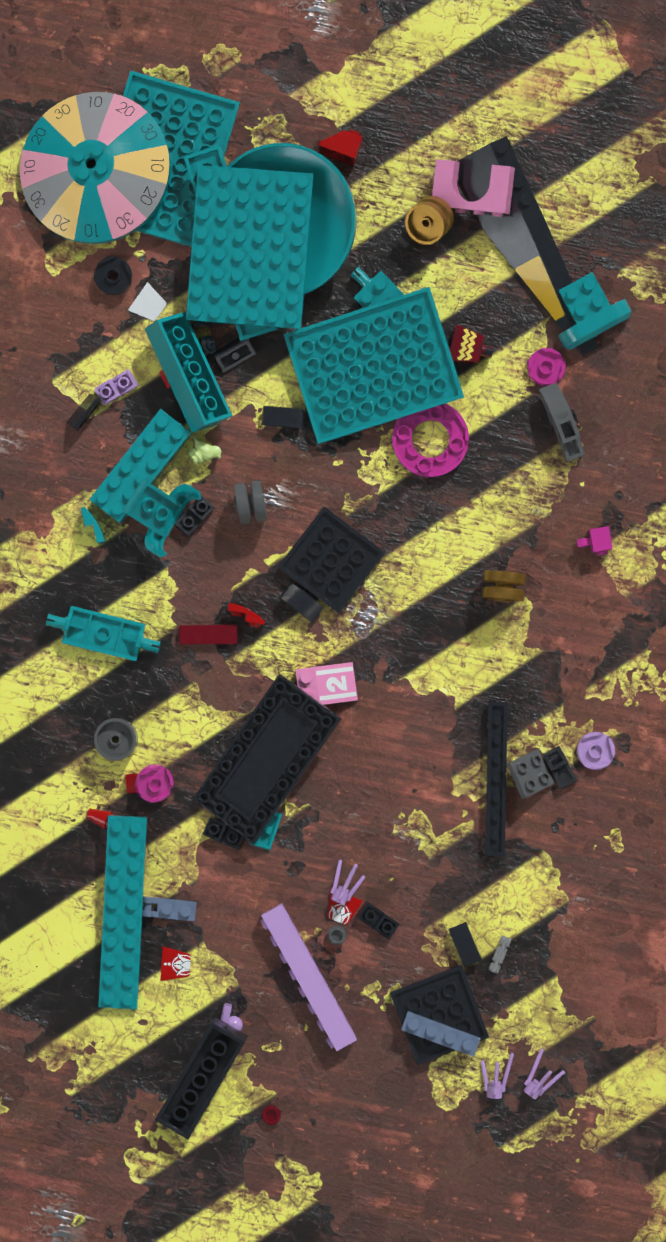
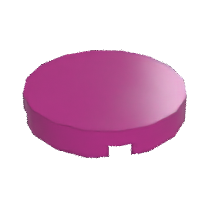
[527,348,566,386]
[135,764,174,803]

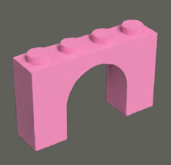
[432,159,515,217]

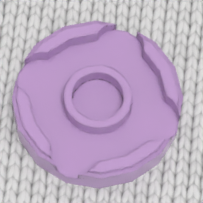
[577,732,615,770]

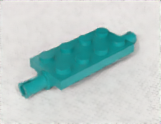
[351,267,404,308]
[46,606,161,661]

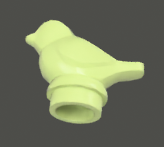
[188,435,221,465]

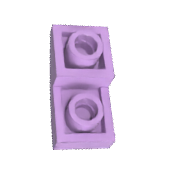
[94,369,139,405]

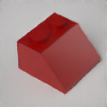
[318,130,362,166]

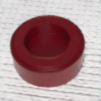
[262,1105,281,1125]

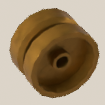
[405,196,454,245]
[482,570,526,602]

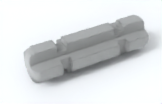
[489,936,511,973]

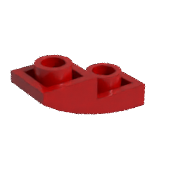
[228,603,265,628]

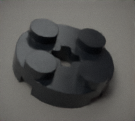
[94,256,132,296]

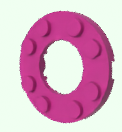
[392,404,469,477]

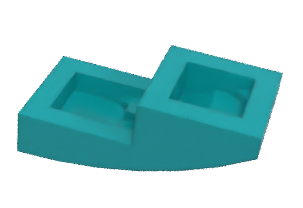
[81,507,106,544]

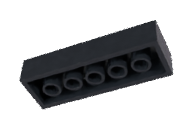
[155,1017,248,1139]

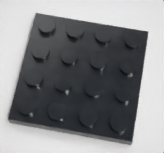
[278,506,385,613]
[390,964,489,1065]

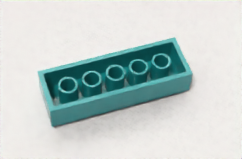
[144,312,232,433]
[89,409,192,525]

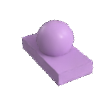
[221,1003,243,1031]

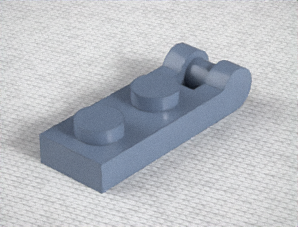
[142,896,197,921]

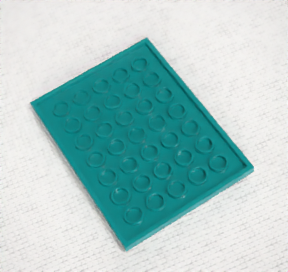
[123,70,240,247]
[186,165,314,329]
[283,287,464,444]

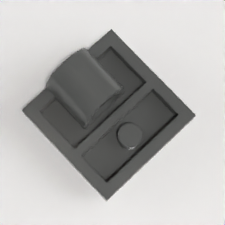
[506,749,554,799]

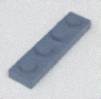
[401,1011,481,1057]

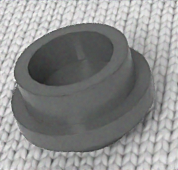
[327,926,347,945]

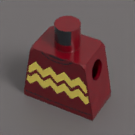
[450,324,494,364]

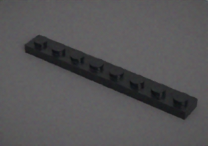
[485,702,508,856]

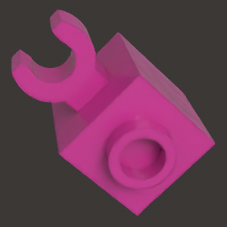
[576,526,613,556]

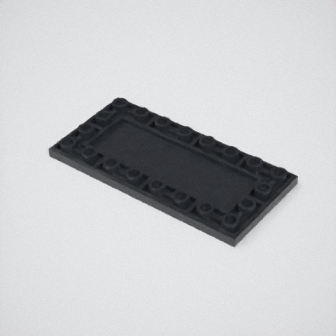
[193,674,342,844]

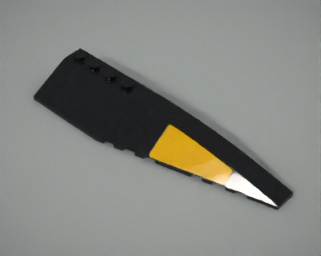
[457,136,599,355]

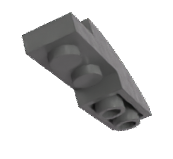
[538,382,585,462]

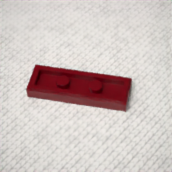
[179,625,237,645]

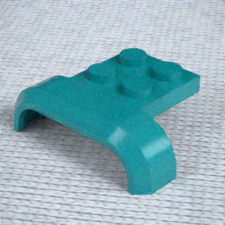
[558,272,632,350]
[122,479,201,558]

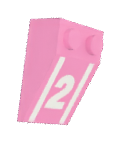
[296,662,358,705]

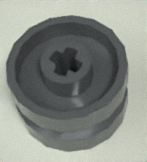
[234,480,267,525]
[94,718,138,760]

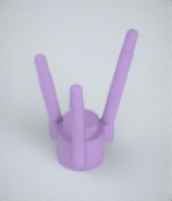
[330,860,365,905]
[524,1049,565,1100]
[481,1053,514,1099]

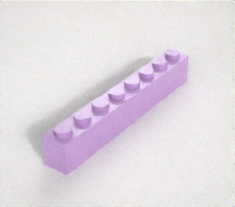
[260,903,357,1051]

